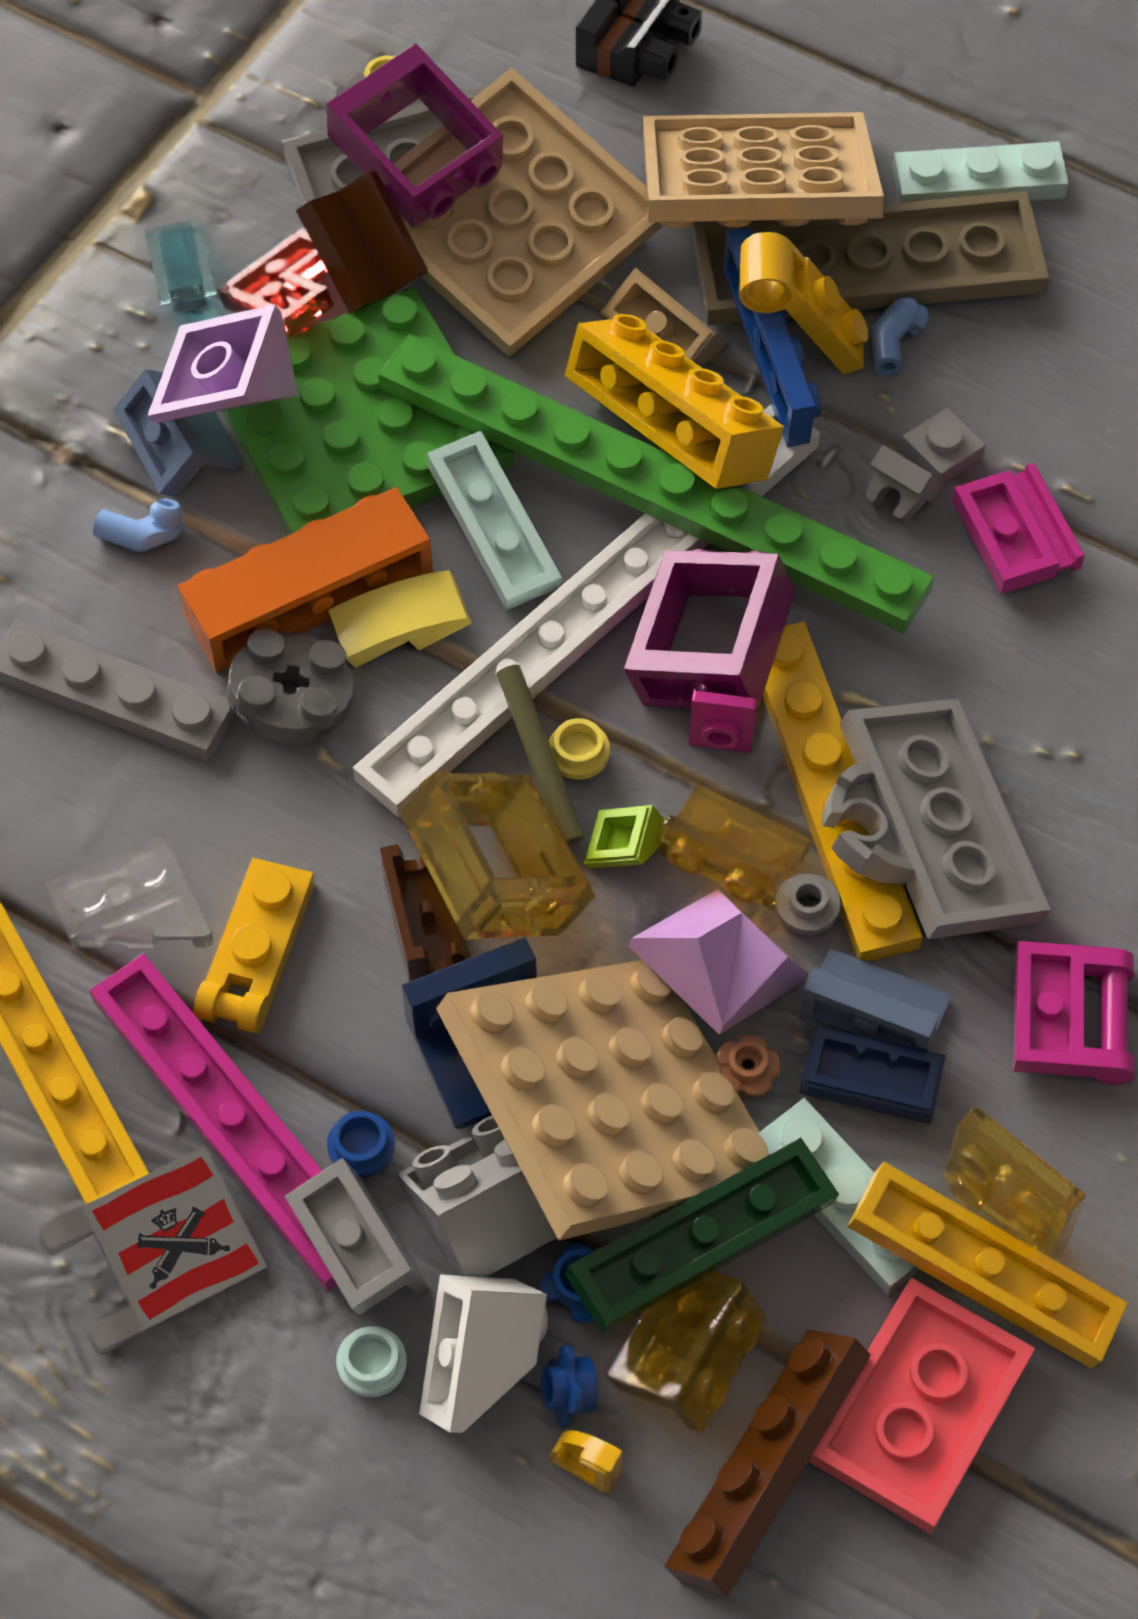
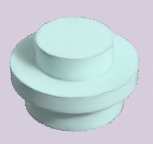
[336,1326,407,1397]

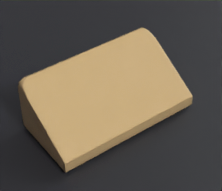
[600,268,727,367]

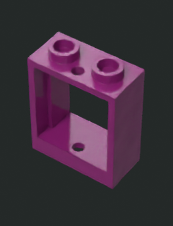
[326,43,503,229]
[624,549,796,712]

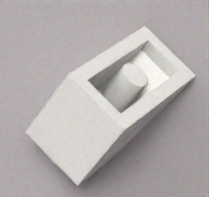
[419,1274,548,1433]

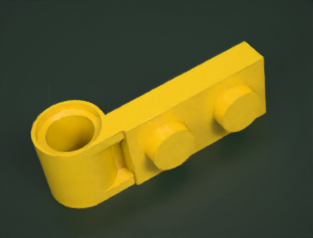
[740,232,868,375]

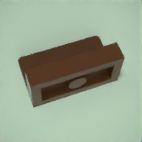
[296,170,427,314]

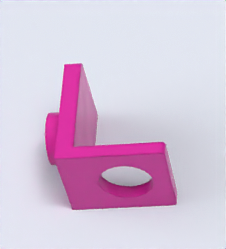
[689,691,757,753]

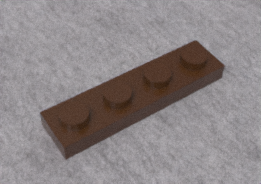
[664,1329,871,1597]

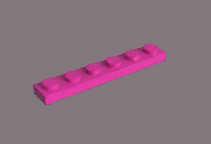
[89,953,337,1293]

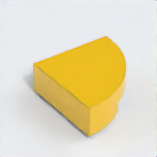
[548,1430,623,1493]

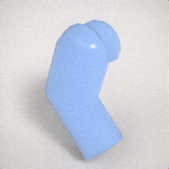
[93,498,184,552]

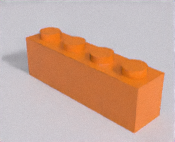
[177,487,433,673]

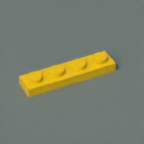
[847,1161,1128,1369]

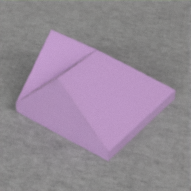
[148,304,298,423]
[628,889,808,1035]

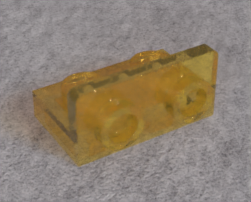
[660,784,810,910]
[607,1272,765,1432]

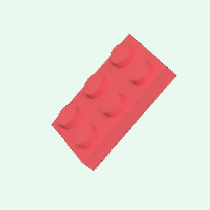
[808,1278,1035,1535]

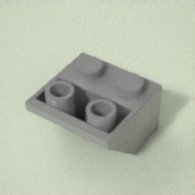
[397,1116,557,1277]

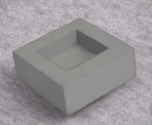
[900,408,986,484]

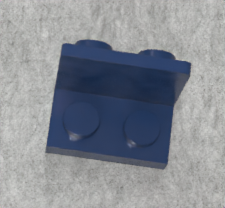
[402,937,537,1129]

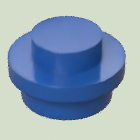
[327,1111,395,1178]

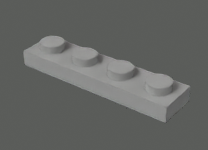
[0,619,237,763]

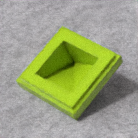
[584,805,672,869]

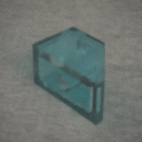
[143,218,218,312]

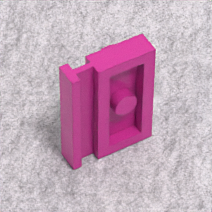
[952,463,1085,594]

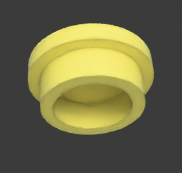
[548,718,610,780]

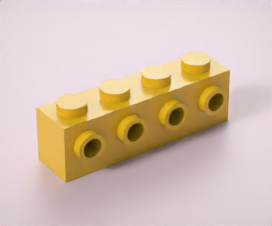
[564,314,784,489]

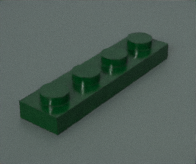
[565,1138,839,1334]

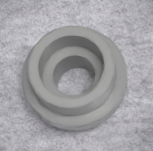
[775,873,841,937]

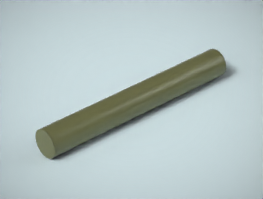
[497,665,584,846]

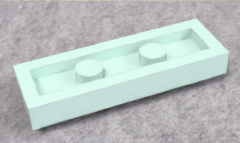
[892,141,1069,203]
[427,431,562,611]
[758,1098,921,1296]

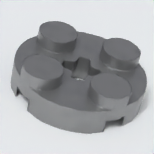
[227,629,353,744]

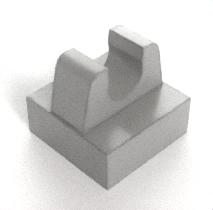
[866,445,944,522]

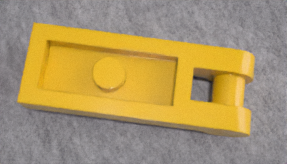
[193,857,315,1034]

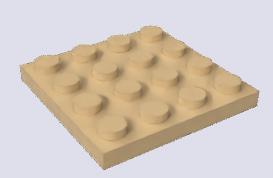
[394,67,663,358]
[643,112,884,228]
[436,960,769,1240]

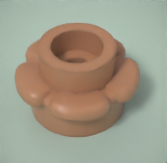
[716,1035,781,1099]

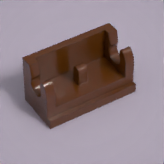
[380,841,470,982]

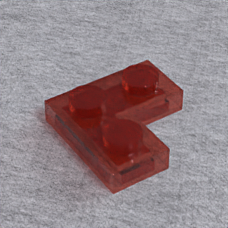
[217,228,334,338]

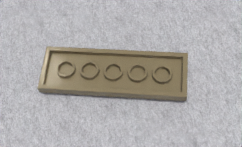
[692,191,1049,325]

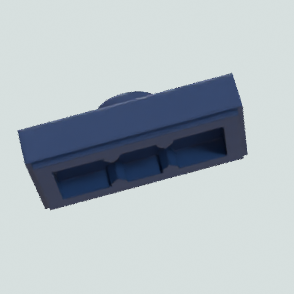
[799,1025,946,1124]

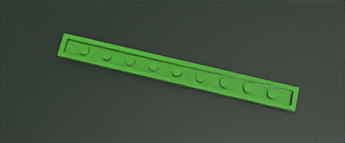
[378,334,934,634]

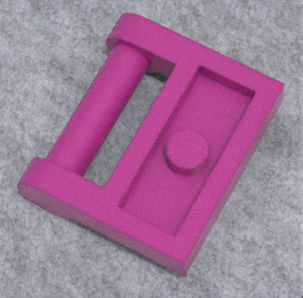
[1013,941,1135,1085]

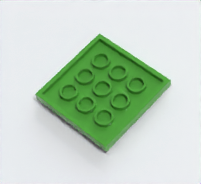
[222,287,514,535]

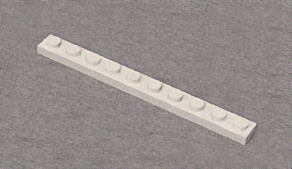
[353,404,820,818]

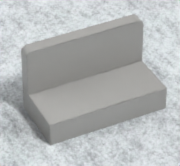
[285,1158,430,1316]

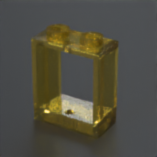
[400,771,596,940]

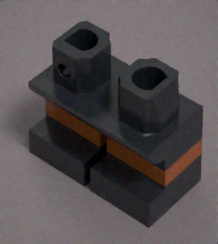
[575,0,702,87]

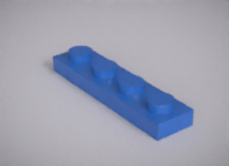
[723,227,821,447]

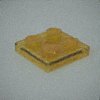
[943,1105,1086,1260]

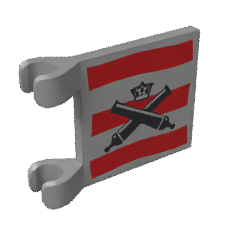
[39,1145,268,1354]

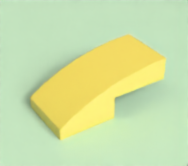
[328,570,472,668]

